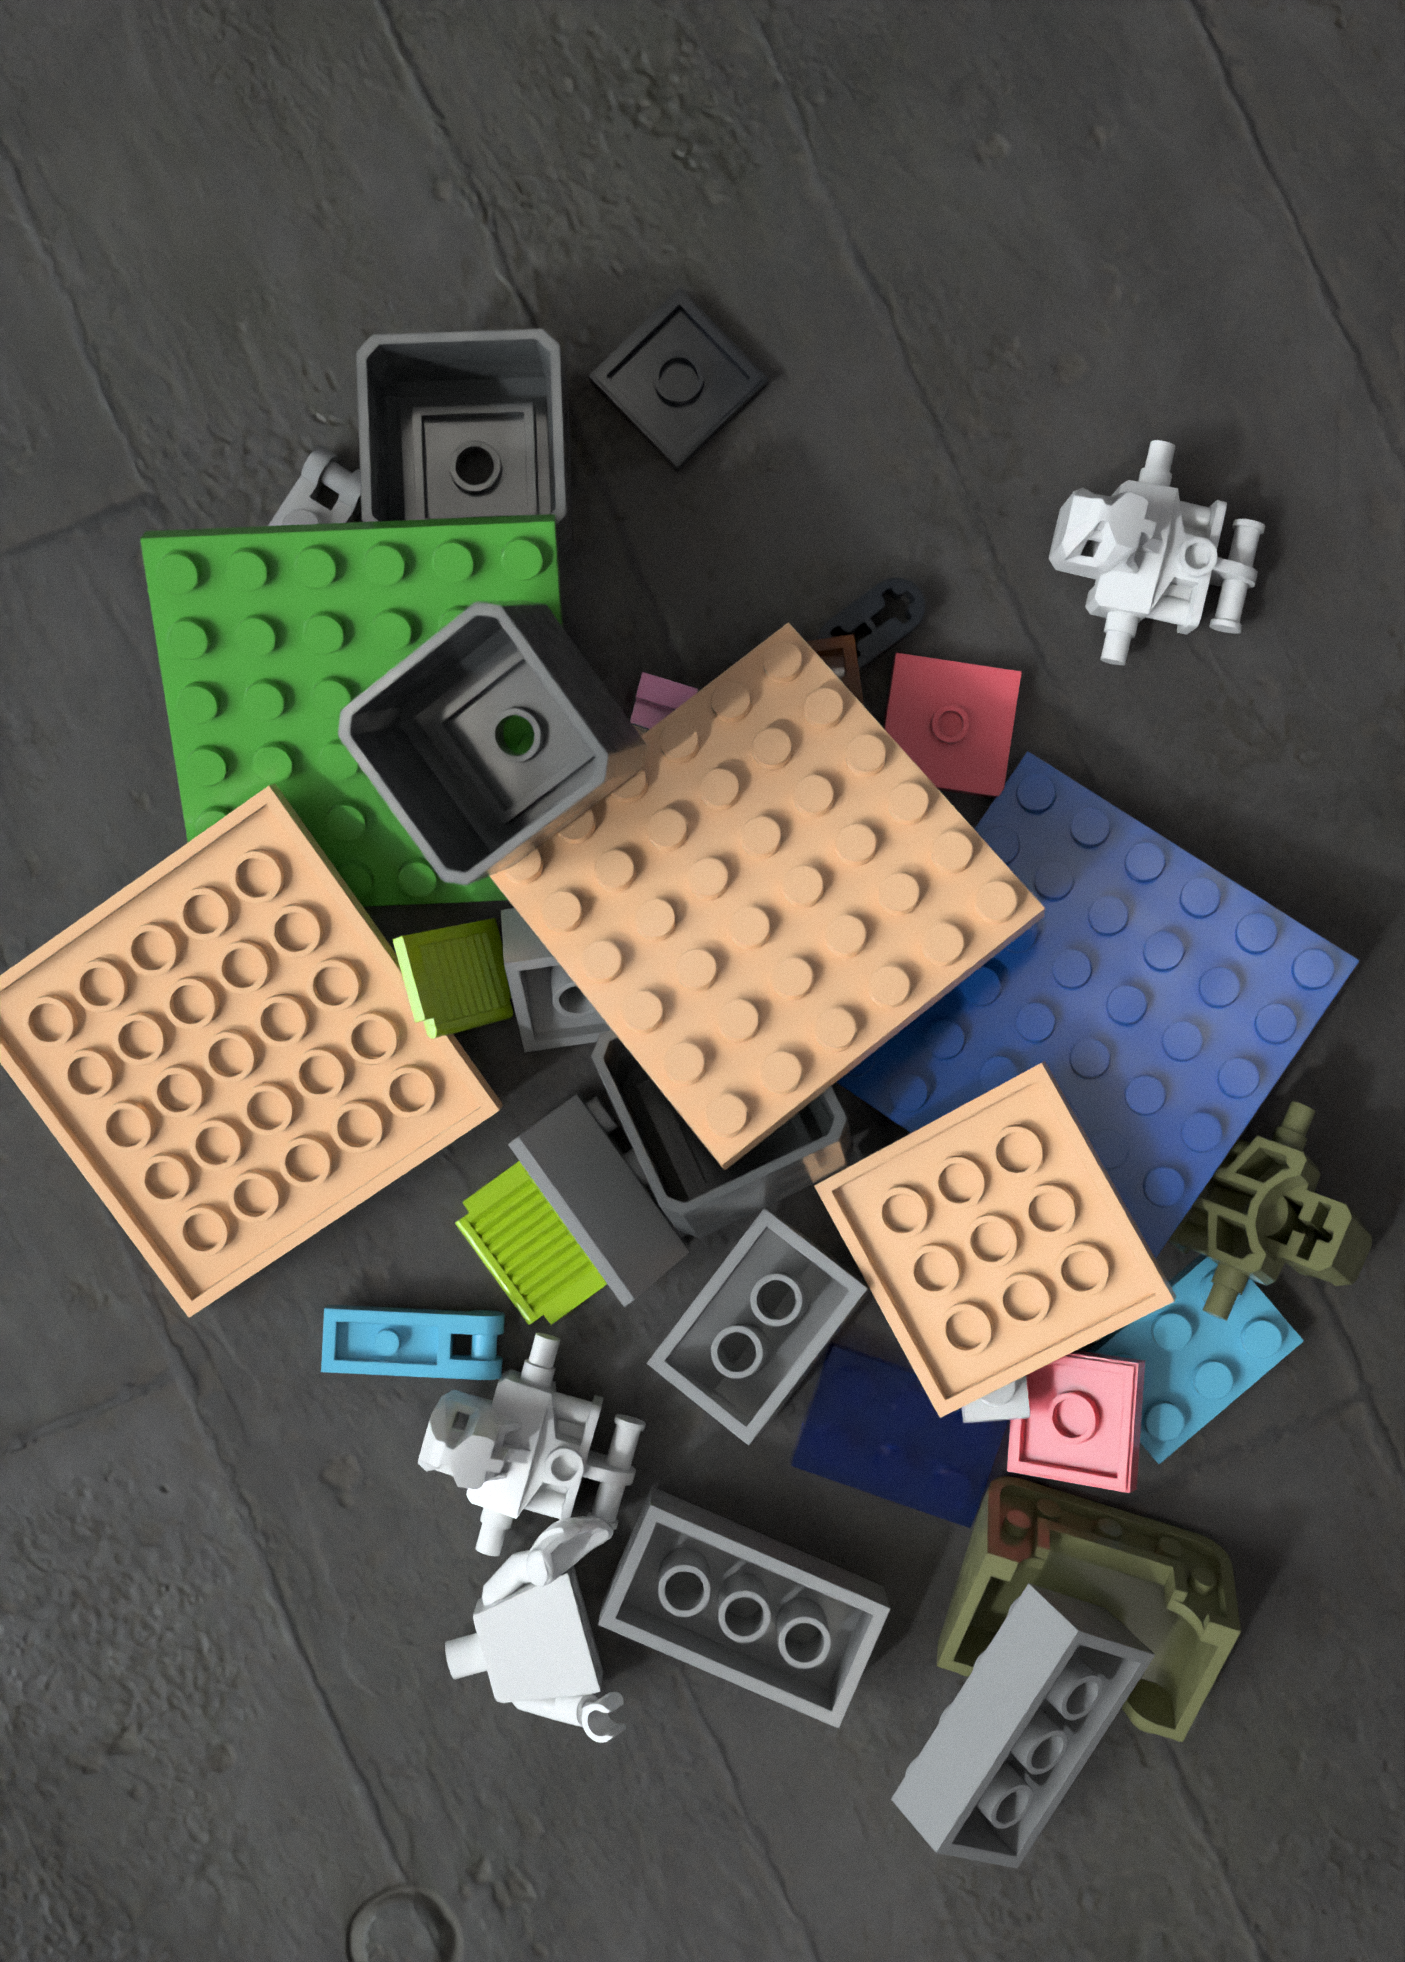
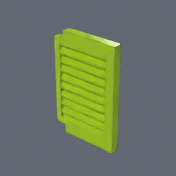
[392,918,513,1039]
[455,1161,607,1325]

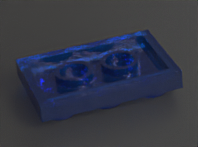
[790,1342,1008,1528]

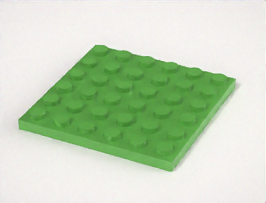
[140,514,563,906]

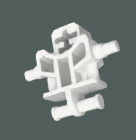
[1048,440,1265,665]
[418,1333,646,1556]

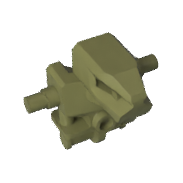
[1167,1101,1372,1321]

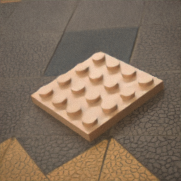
[814,1061,1176,1418]

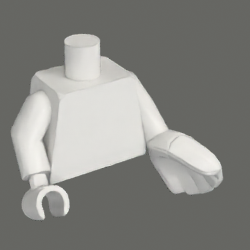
[445,1516,626,1743]

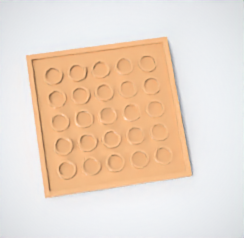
[489,622,1045,1170]
[0,783,503,1318]

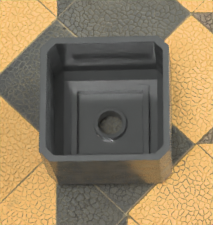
[356,329,574,560]
[338,600,646,886]
[591,1029,854,1238]

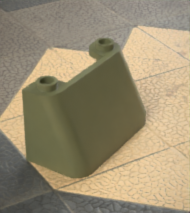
[937,1476,1241,1743]

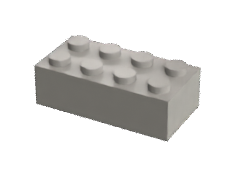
[598,1487,891,1729]
[891,1583,1155,1869]

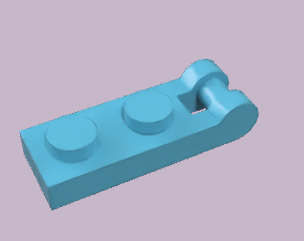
[321,1304,505,1380]

